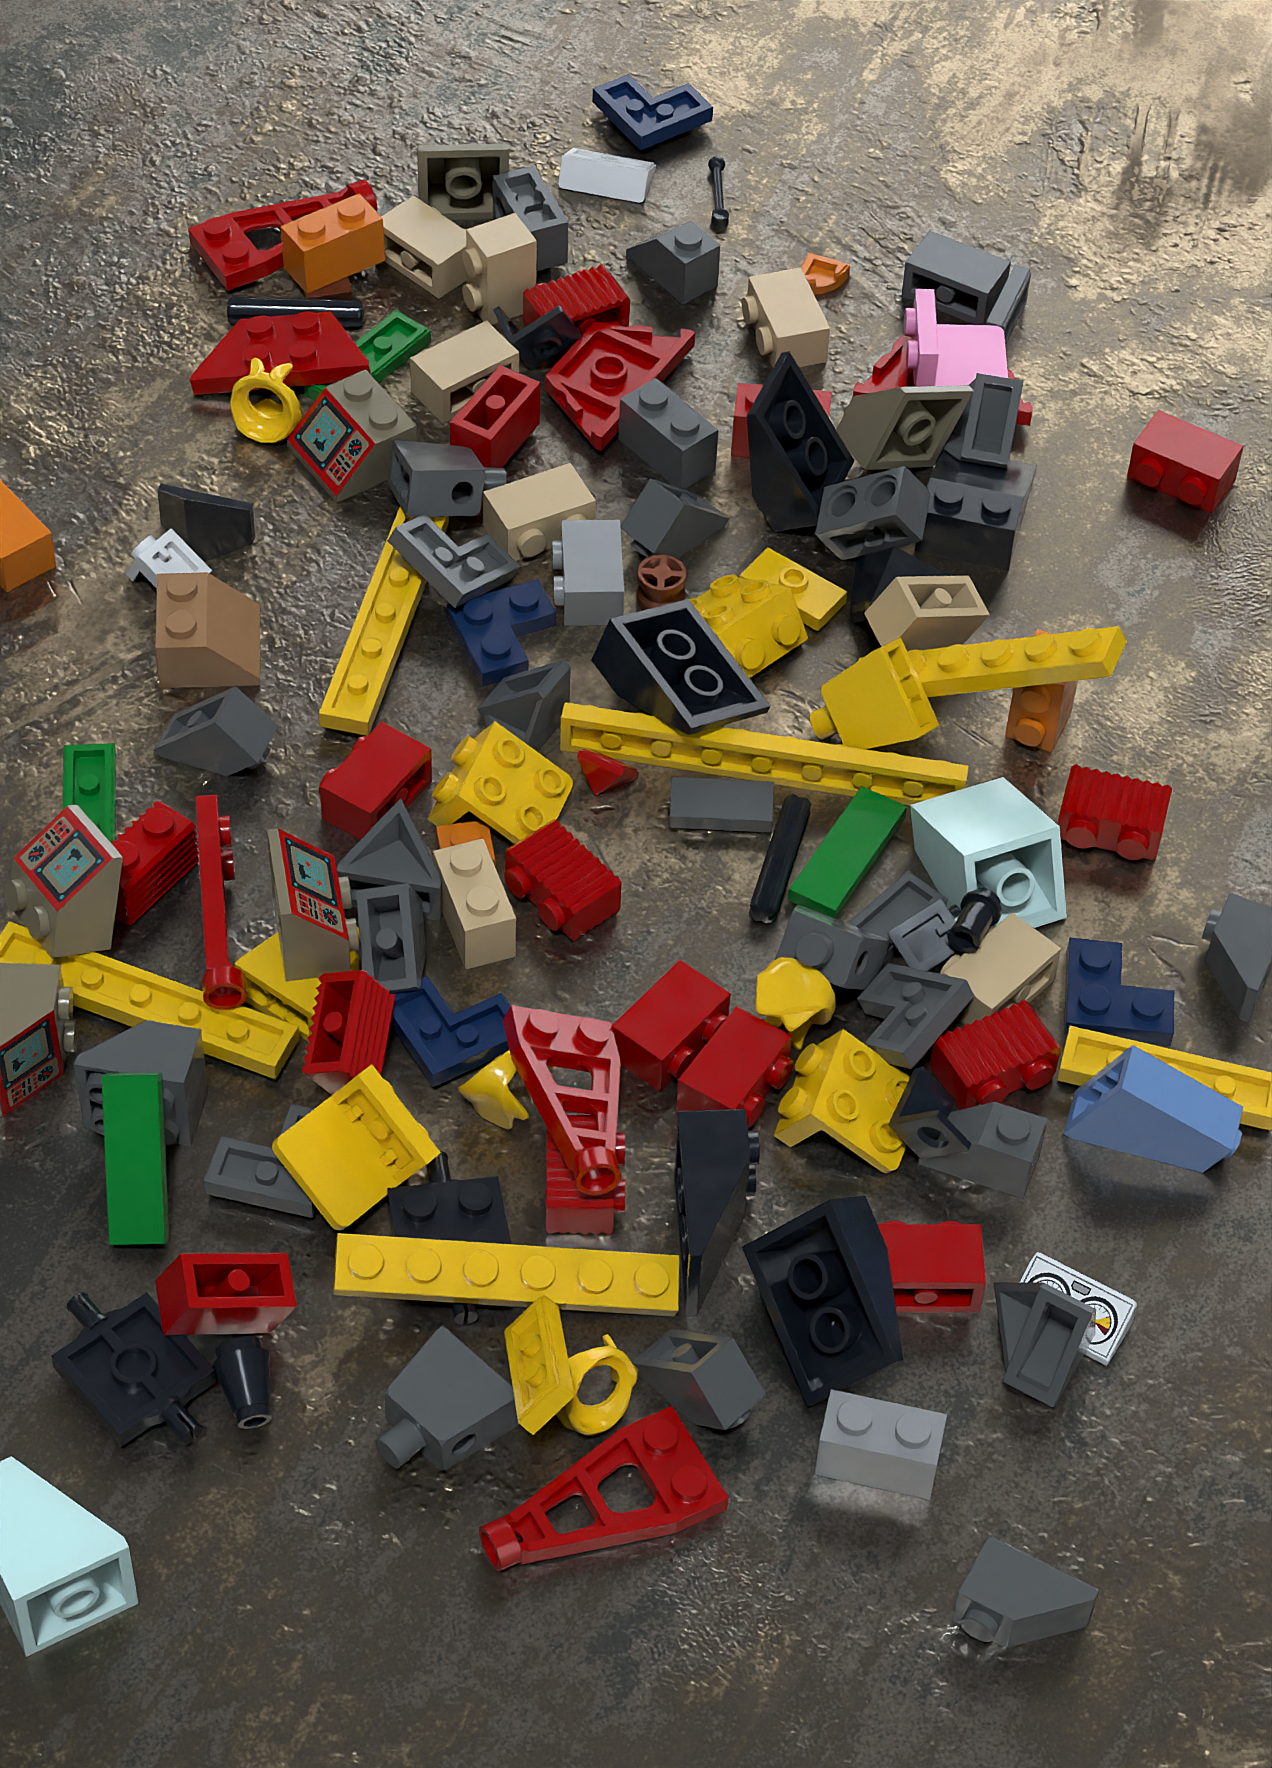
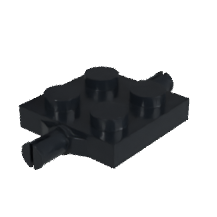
[386,1151,511,1325]
[51,1292,217,1447]

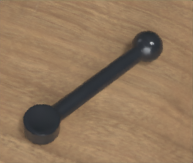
[708,156,729,227]

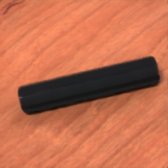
[227,297,364,328]
[749,794,811,924]

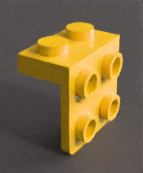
[689,575,809,678]
[428,721,573,844]
[773,1029,910,1174]
[272,1064,441,1230]

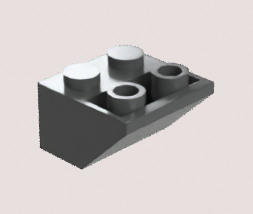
[74,1020,208,1147]

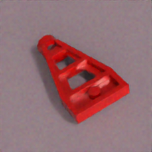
[188,179,378,291]
[196,794,247,1010]
[503,1005,621,1195]
[479,1406,729,1572]

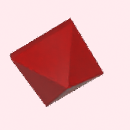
[577,748,639,796]

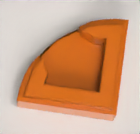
[801,252,851,295]

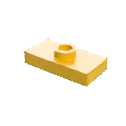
[739,548,847,631]

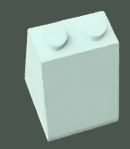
[910,777,1067,928]
[0,1456,139,1657]

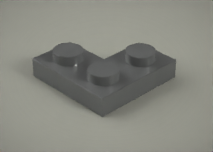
[387,514,521,608]
[857,963,975,1069]
[204,1104,316,1218]

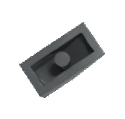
[626,221,721,305]
[620,479,730,559]
[154,686,278,776]
[356,883,426,993]
[1202,893,1272,1022]
[918,1102,1048,1199]
[632,1329,766,1430]
[952,1535,1099,1648]

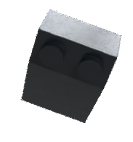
[747,351,854,532]
[915,449,1037,571]
[591,599,770,735]
[674,1109,760,1317]
[742,1196,903,1407]

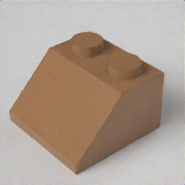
[155,572,260,688]

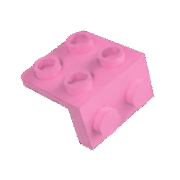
[904,289,1008,387]

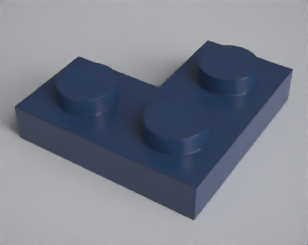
[592,74,713,150]
[446,579,556,687]
[1064,937,1174,1046]
[390,976,510,1087]

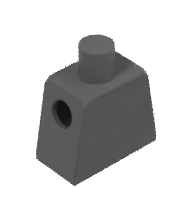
[388,440,507,517]
[775,905,891,990]
[375,1325,519,1470]

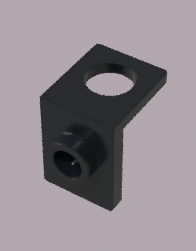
[493,306,582,370]
[888,1067,972,1159]

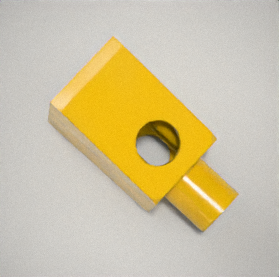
[810,637,940,749]
[234,927,360,1043]

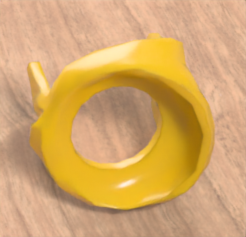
[230,358,302,443]
[755,957,836,1050]
[458,1050,554,1130]
[556,1334,638,1435]

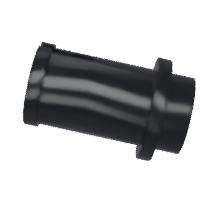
[947,888,1002,954]

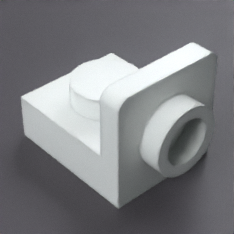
[126,529,212,588]

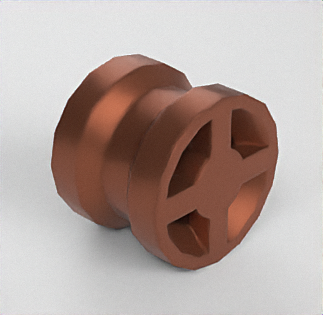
[636,554,687,610]

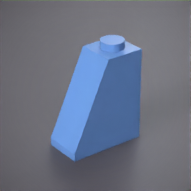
[1064,1045,1243,1173]

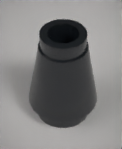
[212,1337,272,1429]

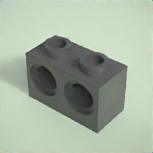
[493,165,568,271]
[815,466,931,560]

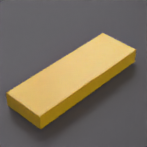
[504,1295,575,1435]

